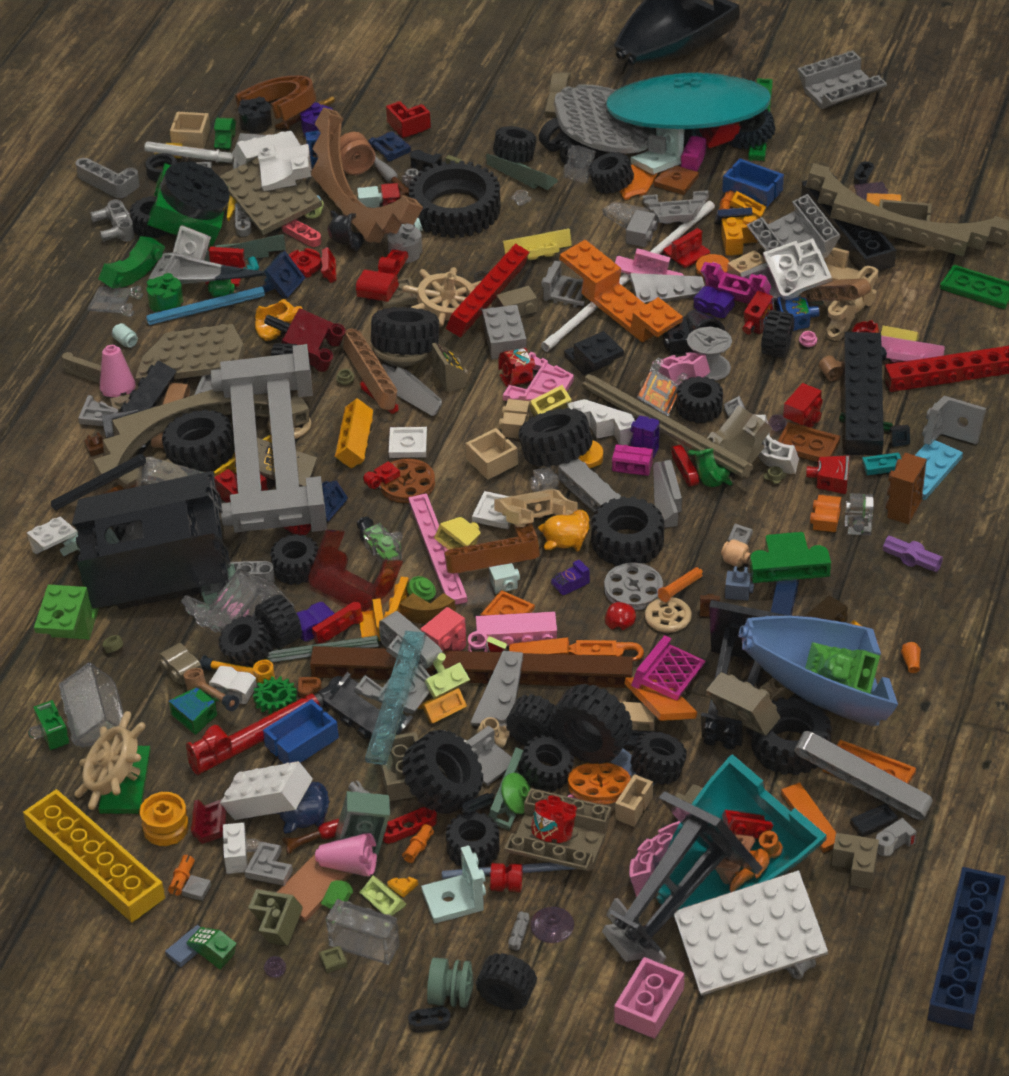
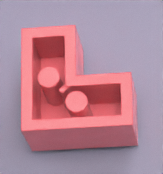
[420,607,466,651]

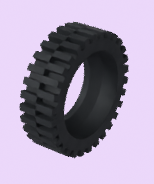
[409,161,501,238]

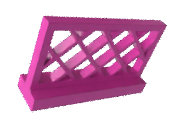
[631,635,705,700]

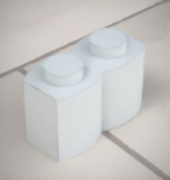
[209,666,257,704]

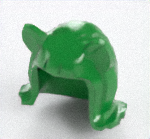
[687,448,732,487]

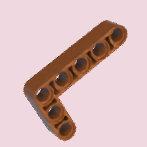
[444,523,540,574]

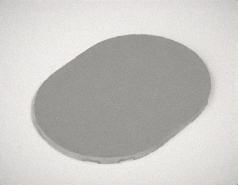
[554,85,655,153]

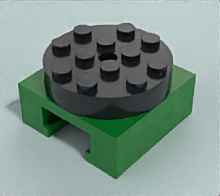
[148,161,230,247]

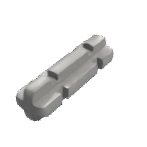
[508,911,529,951]

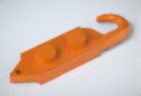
[569,640,644,661]

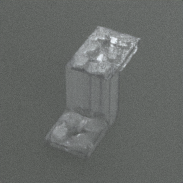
[181,569,295,633]

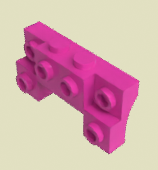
[701,262,772,304]

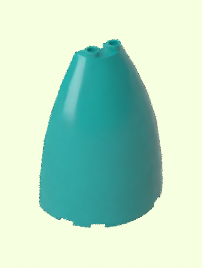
[656,754,827,915]

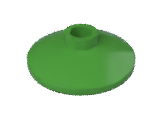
[501,773,530,814]

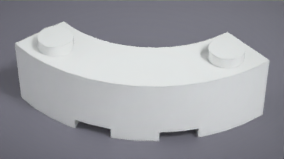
[756,415,799,474]

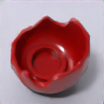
[852,320,879,333]
[604,602,636,630]

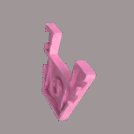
[503,352,574,401]

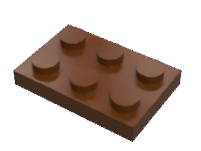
[778,422,841,462]

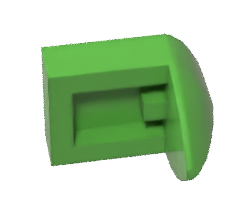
[321,880,353,914]

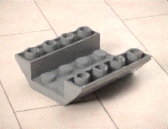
[798,51,887,109]
[747,194,840,259]

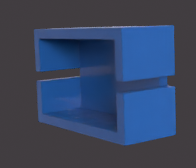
[722,159,784,208]
[263,699,339,764]

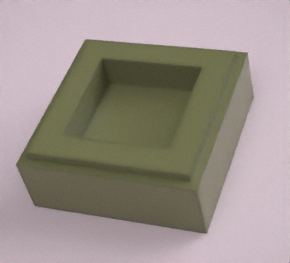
[319,946,347,973]

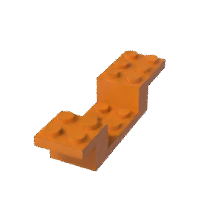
[559,240,683,343]

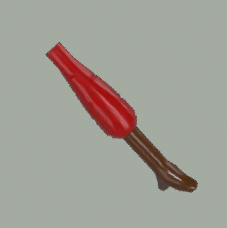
[282,819,339,854]

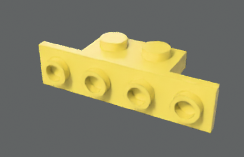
[503,229,572,260]

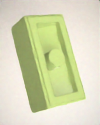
[359,876,406,918]

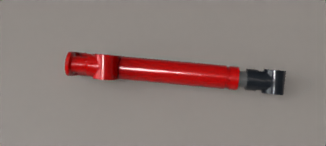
[186,676,343,775]

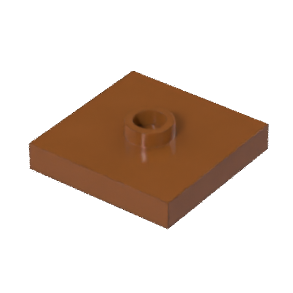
[654,166,699,195]

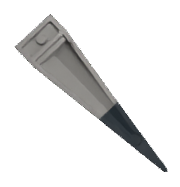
[148,253,266,284]

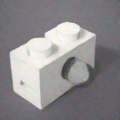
[223,823,261,874]

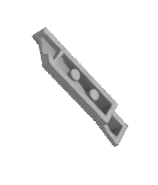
[382,363,442,416]
[653,460,682,528]

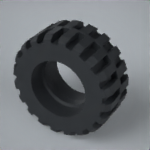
[371,307,439,355]
[518,408,593,467]
[162,410,235,474]
[591,496,664,566]
[550,684,633,764]
[752,697,832,775]
[402,730,483,814]

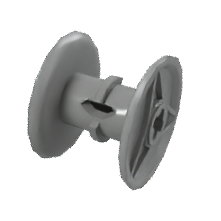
[687,327,732,381]

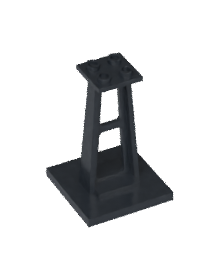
[609,791,763,952]

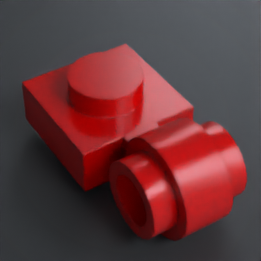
[363,461,401,489]

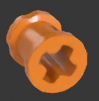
[759,831,783,858]

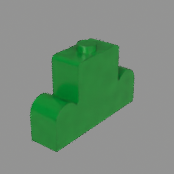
[750,532,831,583]

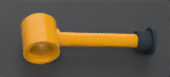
[200,655,275,684]

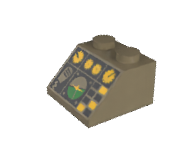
[432,343,469,392]

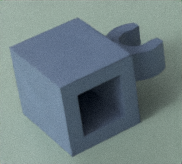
[725,566,754,601]

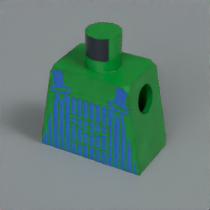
[169,688,219,735]

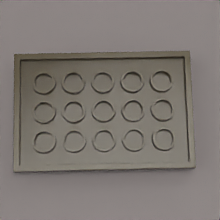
[220,157,322,235]

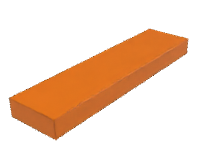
[781,782,836,853]

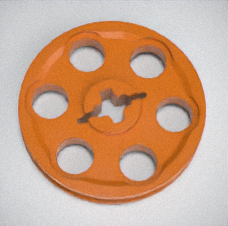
[568,762,631,805]

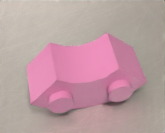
[656,352,710,384]

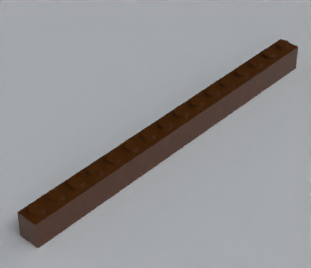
[310,646,633,688]

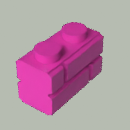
[681,136,706,172]
[612,444,653,476]

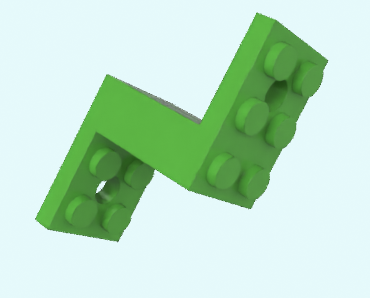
[34,585,99,640]

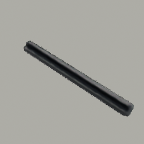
[51,454,146,510]

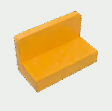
[360,598,384,641]
[418,688,467,724]

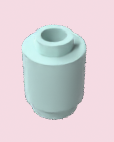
[112,323,138,348]

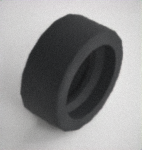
[539,118,565,151]
[145,153,177,182]

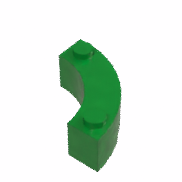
[98,236,165,288]

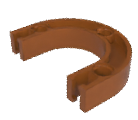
[235,75,317,121]

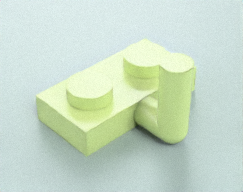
[424,653,470,699]

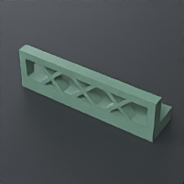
[487,748,528,830]

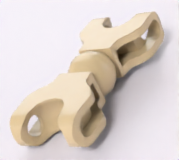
[826,266,878,341]

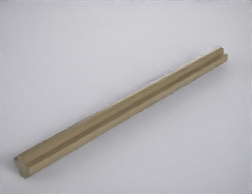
[582,374,753,478]

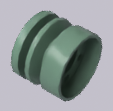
[427,957,474,1008]

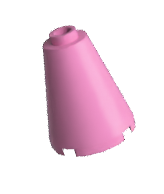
[100,345,136,397]
[315,833,377,877]

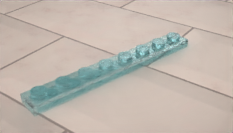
[365,631,426,765]

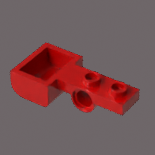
[356,249,409,302]

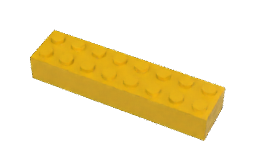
[23,789,165,923]

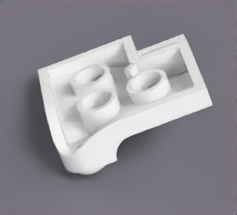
[258,144,312,191]
[763,238,832,300]

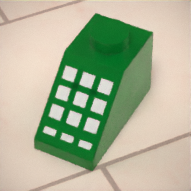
[186,927,237,970]

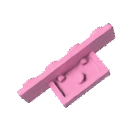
[615,248,684,276]
[881,335,945,363]

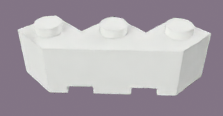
[567,399,635,445]

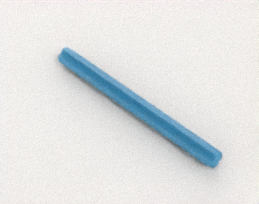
[146,287,265,325]

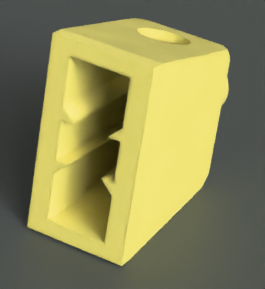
[434,517,481,550]

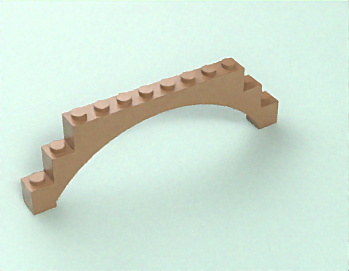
[311,107,423,243]

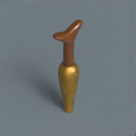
[275,96,335,130]

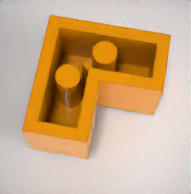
[721,216,757,256]

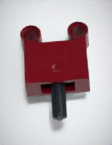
[264,308,346,372]

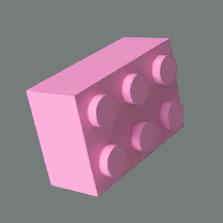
[614,957,684,1039]

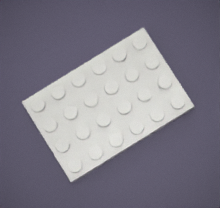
[674,871,828,996]

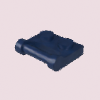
[368,131,411,161]

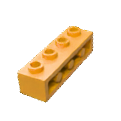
[335,398,373,469]

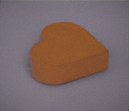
[298,677,322,698]

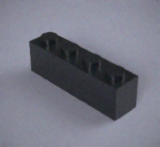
[119,360,177,412]

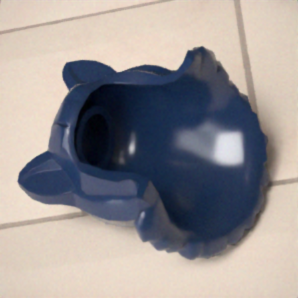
[277,781,330,833]

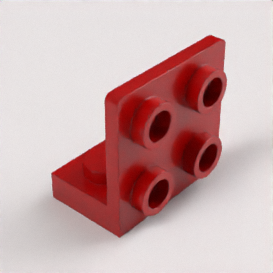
[205,247,246,287]

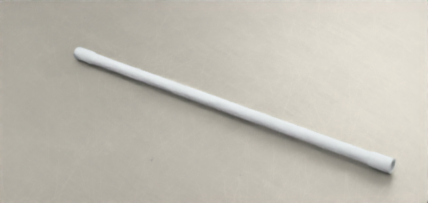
[541,201,715,352]

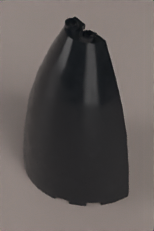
[614,0,740,66]

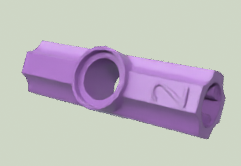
[883,536,943,572]

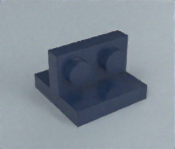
[261,251,306,299]

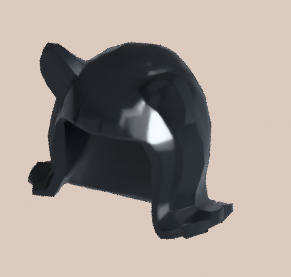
[327,211,365,252]

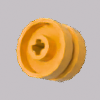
[140,792,189,846]

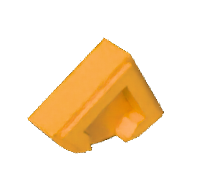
[388,877,418,898]

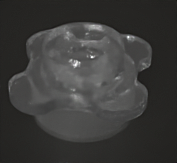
[511,190,531,205]

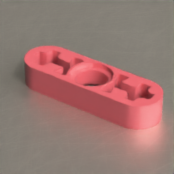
[282,219,321,247]

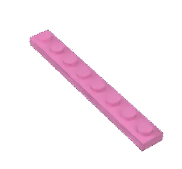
[409,494,467,605]

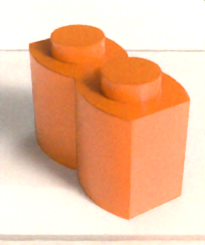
[810,495,842,532]

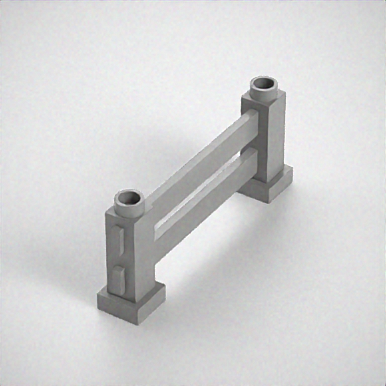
[211,344,327,532]

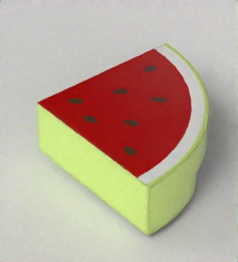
[486,636,507,652]

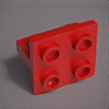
[663,228,710,268]

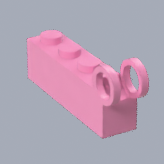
[468,612,557,652]

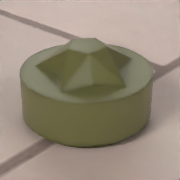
[102,635,123,653]

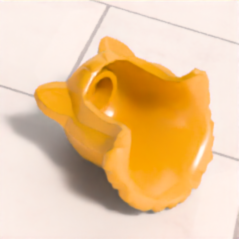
[255,299,302,341]
[538,510,590,552]

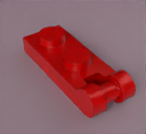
[312,602,364,644]

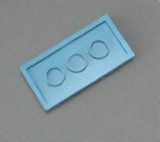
[915,440,963,500]

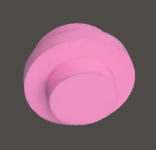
[799,331,817,347]

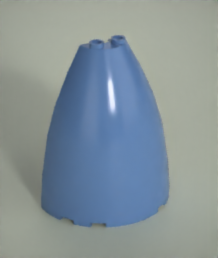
[739,616,898,726]

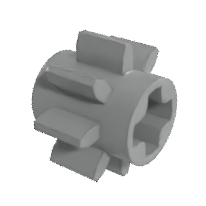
[402,169,420,188]

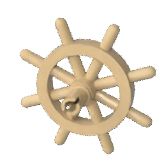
[402,267,492,327]
[74,711,146,810]

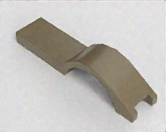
[545,71,571,117]

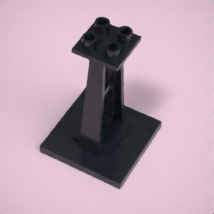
[701,600,788,750]

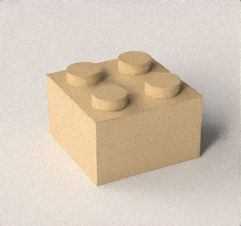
[170,112,211,149]
[466,428,518,480]

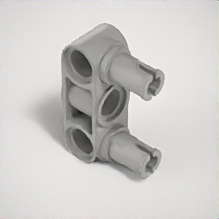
[90,200,135,242]

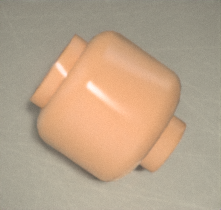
[721,539,751,568]

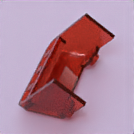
[309,530,403,612]

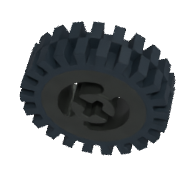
[728,109,776,149]

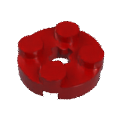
[289,248,322,278]

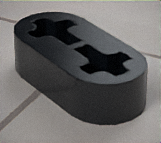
[853,161,874,187]
[408,1007,451,1033]

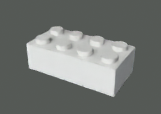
[221,761,313,820]

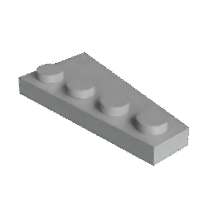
[630,273,705,304]
[471,651,524,727]

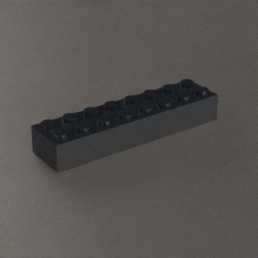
[801,173,896,275]
[844,332,884,455]

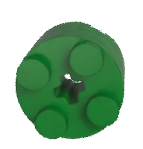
[146,273,184,313]

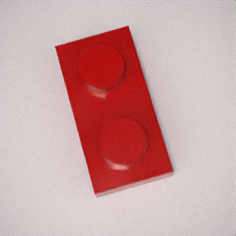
[321,247,337,283]

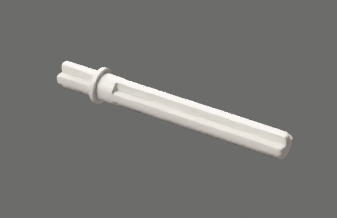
[145,142,234,163]

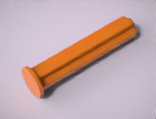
[657,567,703,602]

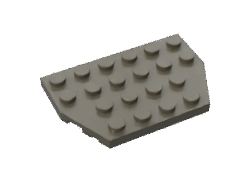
[135,324,245,384]

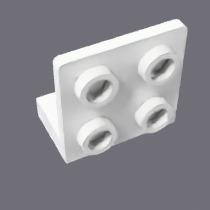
[27,517,77,554]

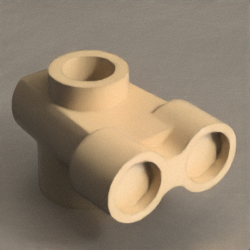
[477,717,510,748]

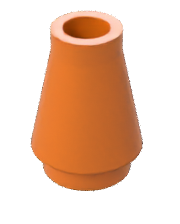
[901,642,921,673]

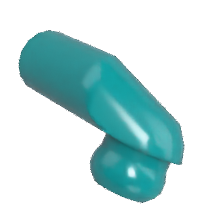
[243,257,259,270]

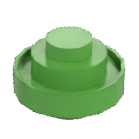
[407,576,436,602]

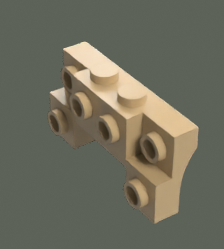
[494,489,578,527]

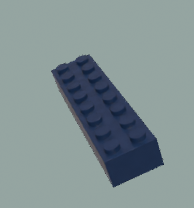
[927,867,1006,1031]

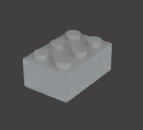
[482,305,527,359]

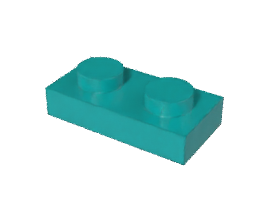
[862,452,901,475]

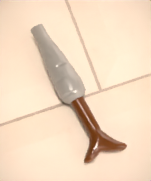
[374,156,409,198]

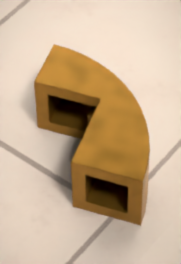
[400,593,456,624]

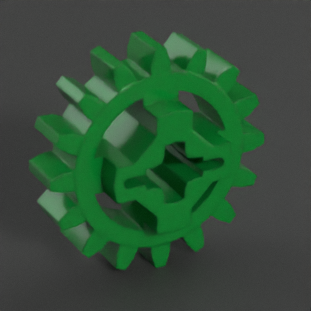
[253,676,297,715]

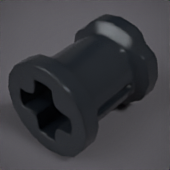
[357,517,377,542]

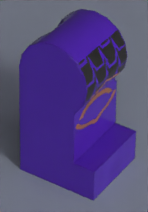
[551,560,590,595]

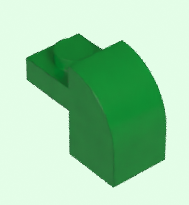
[214,118,236,150]

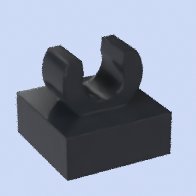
[890,424,910,447]

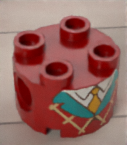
[498,348,535,387]
[531,795,577,843]

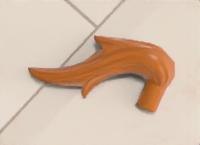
[730,849,770,892]

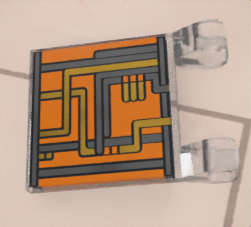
[636,357,688,417]

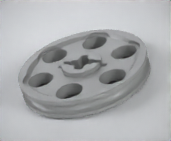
[604,563,663,610]

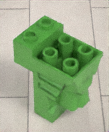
[805,642,880,694]

